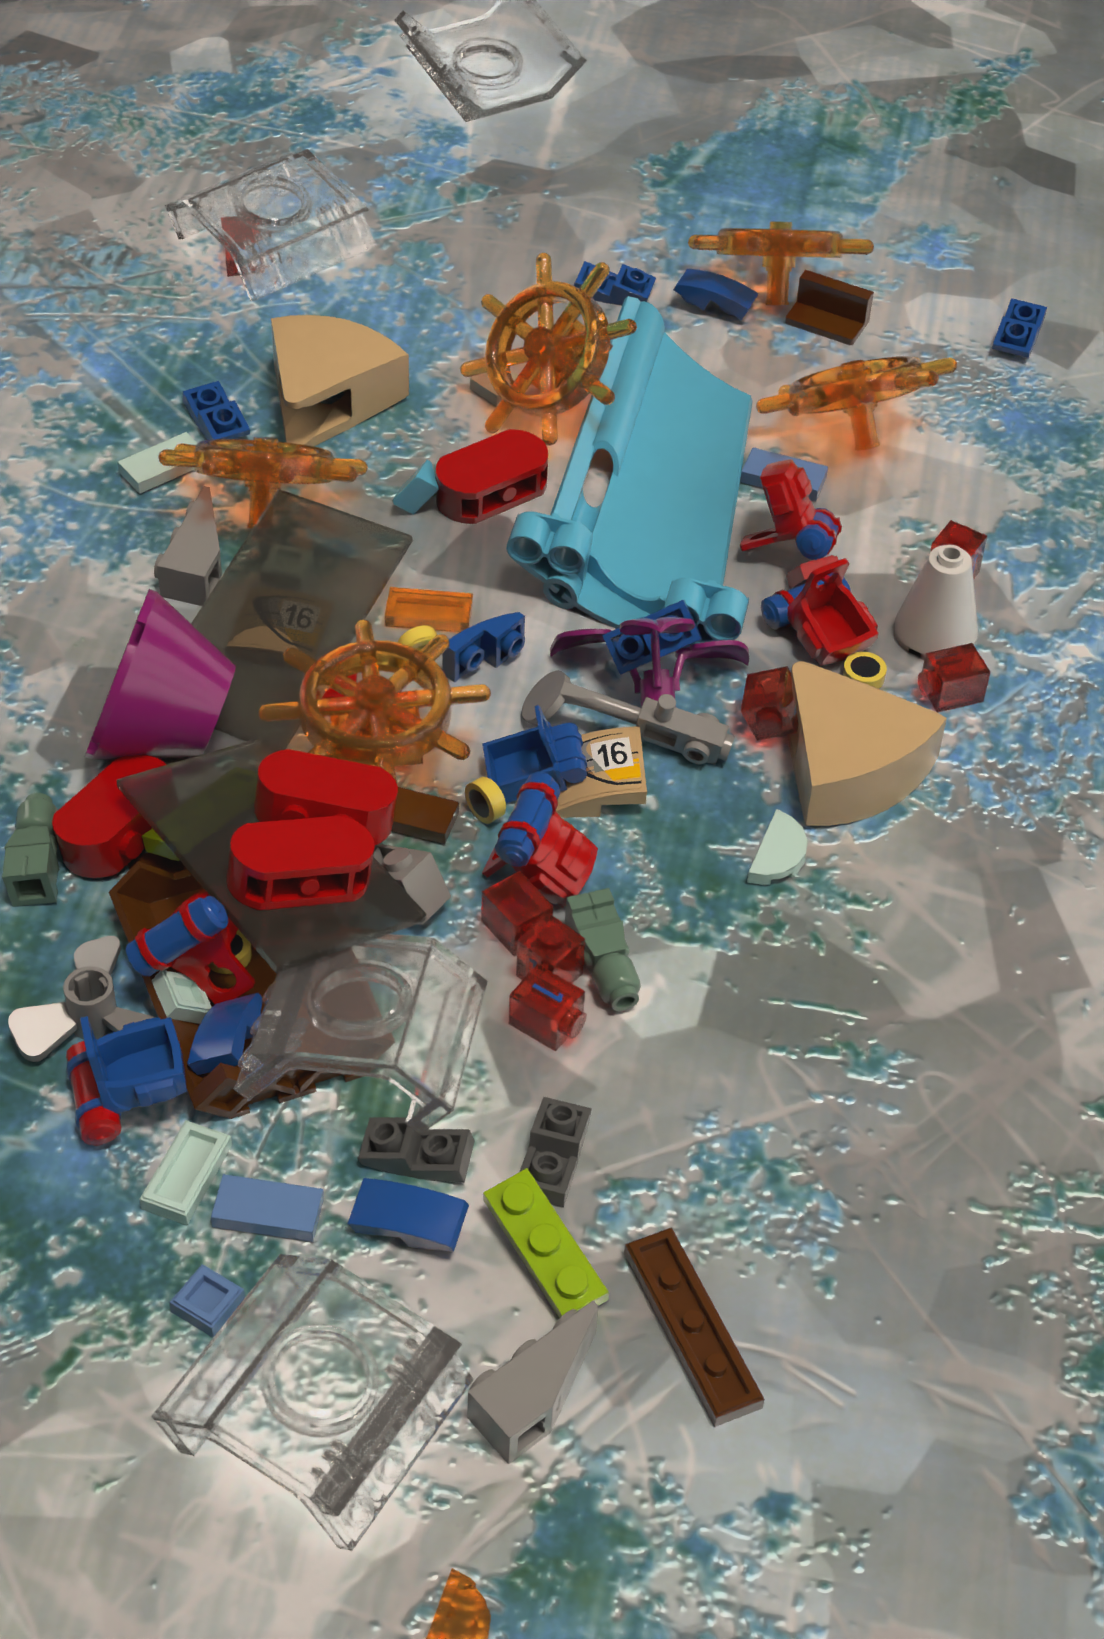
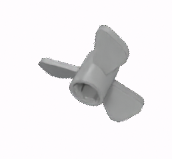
[8,936,156,1062]

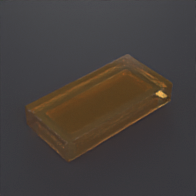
[385,587,473,633]

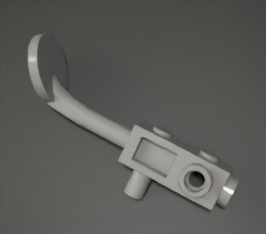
[522,670,735,765]

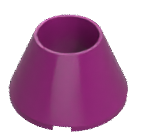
[84,589,236,760]

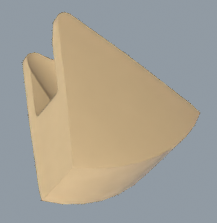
[271,315,409,454]
[784,661,947,826]

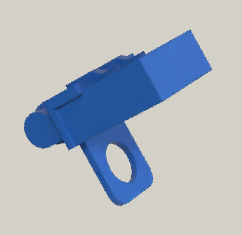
[482,705,587,803]

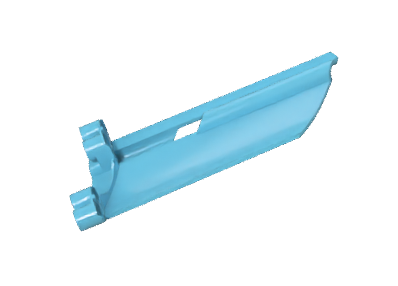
[506,296,753,647]

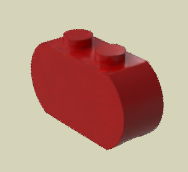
[436,429,548,524]
[254,749,398,845]
[52,755,179,878]
[226,815,375,910]

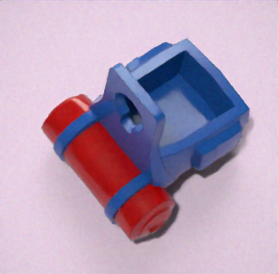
[66,1016,187,1146]

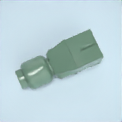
[2,793,60,907]
[564,888,641,1011]

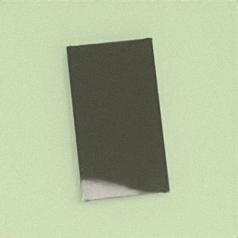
[191,489,413,752]
[117,737,427,973]

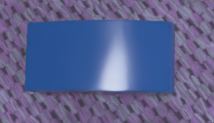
[571,261,656,305]
[673,269,759,320]
[992,298,1047,358]
[182,381,250,445]
[602,600,702,675]
[442,612,525,682]
[188,993,263,1075]
[347,1178,469,1252]

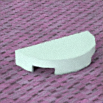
[747,809,808,885]

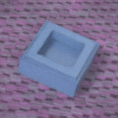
[169,1264,245,1337]

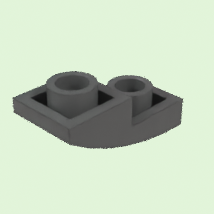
[520,1097,592,1208]
[358,1117,475,1183]

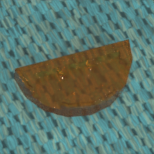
[426,1568,491,1639]

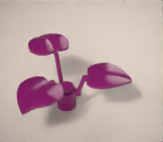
[550,617,749,708]

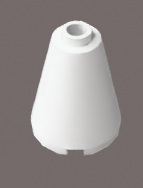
[894,545,978,663]

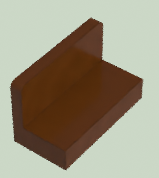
[785,270,874,345]

